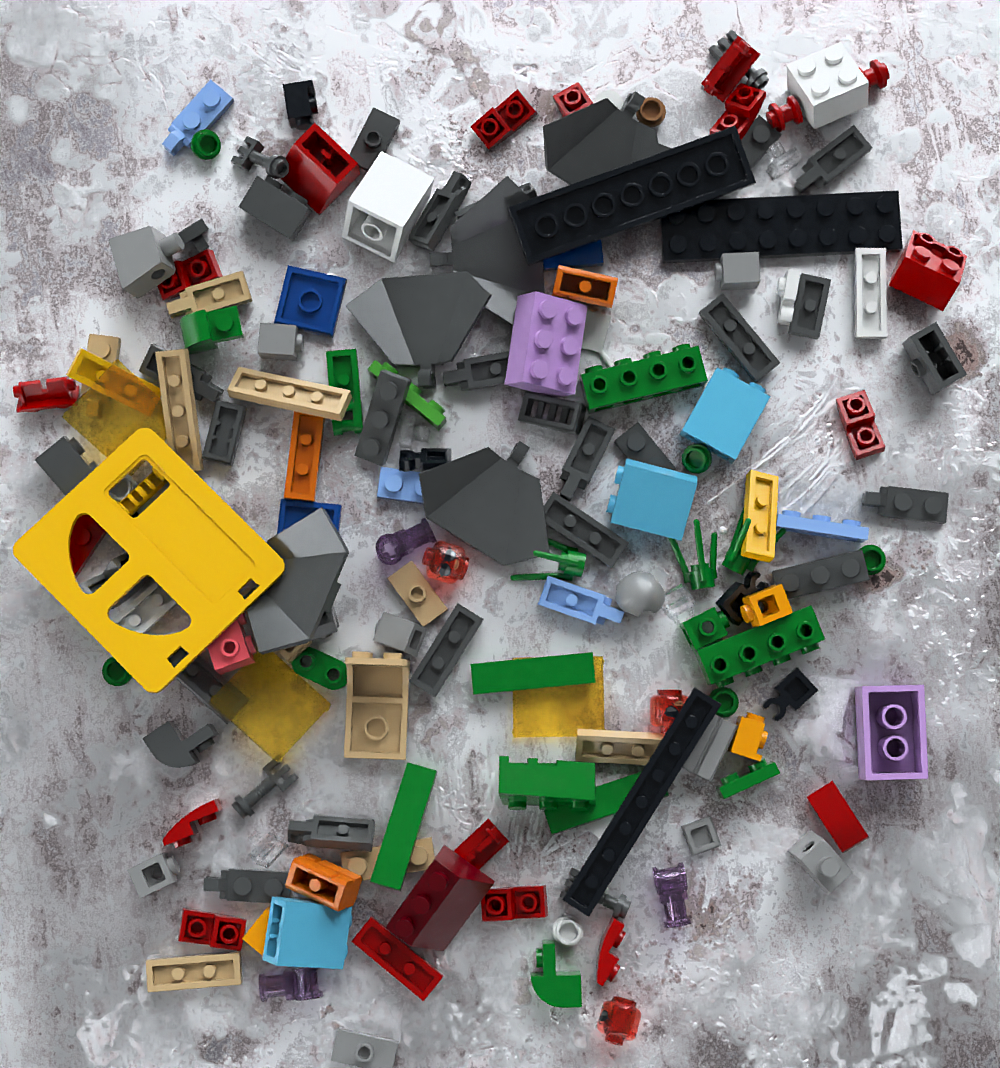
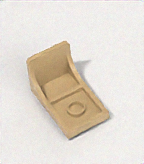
[344,651,410,760]

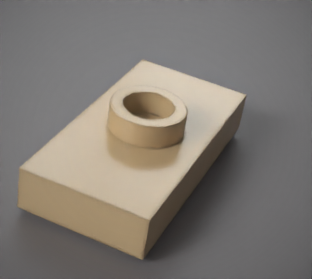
[387,560,448,627]

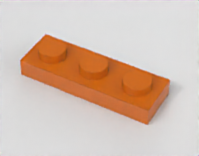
[284,411,325,502]

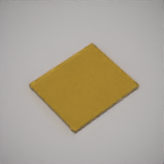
[62,359,167,476]
[209,650,332,763]
[512,656,606,737]

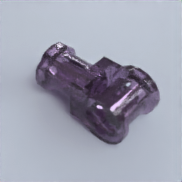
[375,517,437,565]
[652,862,692,928]
[258,967,323,1002]

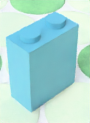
[679,367,771,464]
[606,458,698,541]
[262,897,353,969]

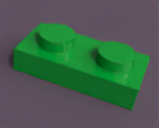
[716,758,780,799]

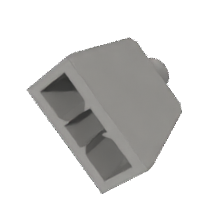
[108,226,184,298]
[787,830,853,895]

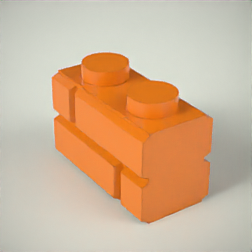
[551,265,618,308]
[285,853,362,912]

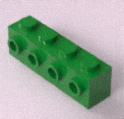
[580,344,708,414]
[694,605,825,689]

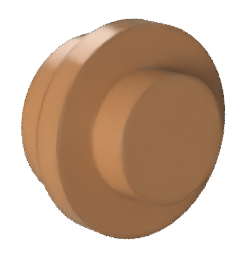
[636,97,666,127]

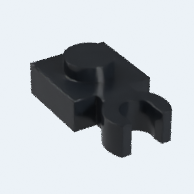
[399,448,452,473]
[716,571,770,626]
[761,667,818,721]

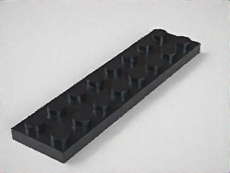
[508,126,756,266]
[660,190,903,264]

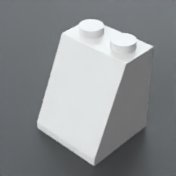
[342,151,434,263]

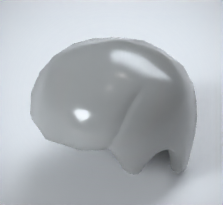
[615,571,665,617]

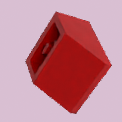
[280,123,361,215]
[889,230,967,311]

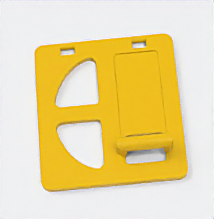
[13,427,285,693]

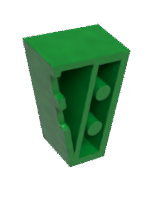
[498,756,596,811]

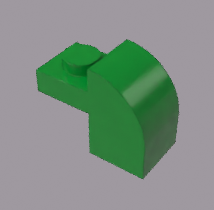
[179,306,244,355]
[530,940,582,1008]

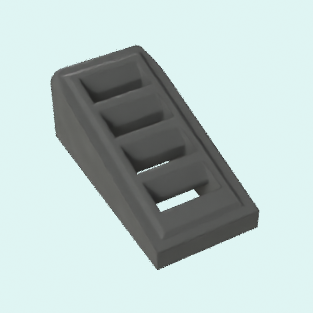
[518,391,586,436]

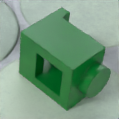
[679,607,730,651]

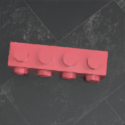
[207,613,257,675]

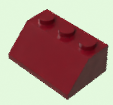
[385,845,495,951]

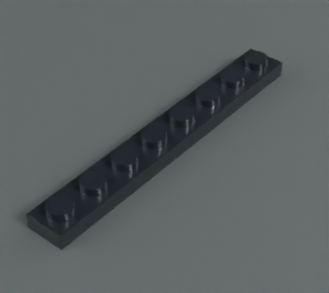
[562,687,721,917]

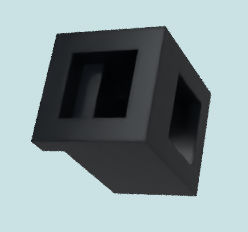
[282,80,318,130]

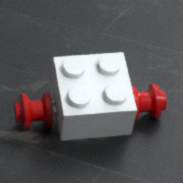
[766,42,890,132]

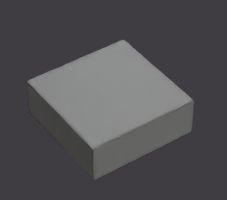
[681,816,722,856]

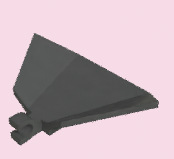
[543,92,660,185]
[429,176,545,325]
[346,271,492,389]
[419,441,550,566]
[243,507,349,654]

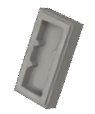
[331,1028,399,1068]

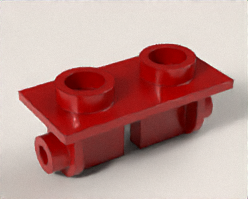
[701,36,761,102]
[13,376,80,413]
[454,818,509,869]

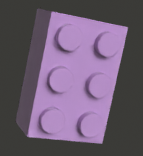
[505,291,588,398]
[855,685,928,780]

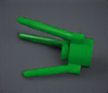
[722,508,786,576]
[668,519,718,590]
[510,538,586,581]

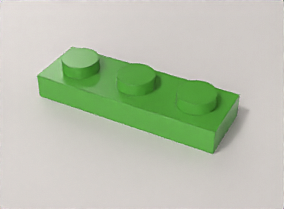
[368,360,447,431]

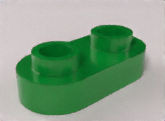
[291,647,347,690]

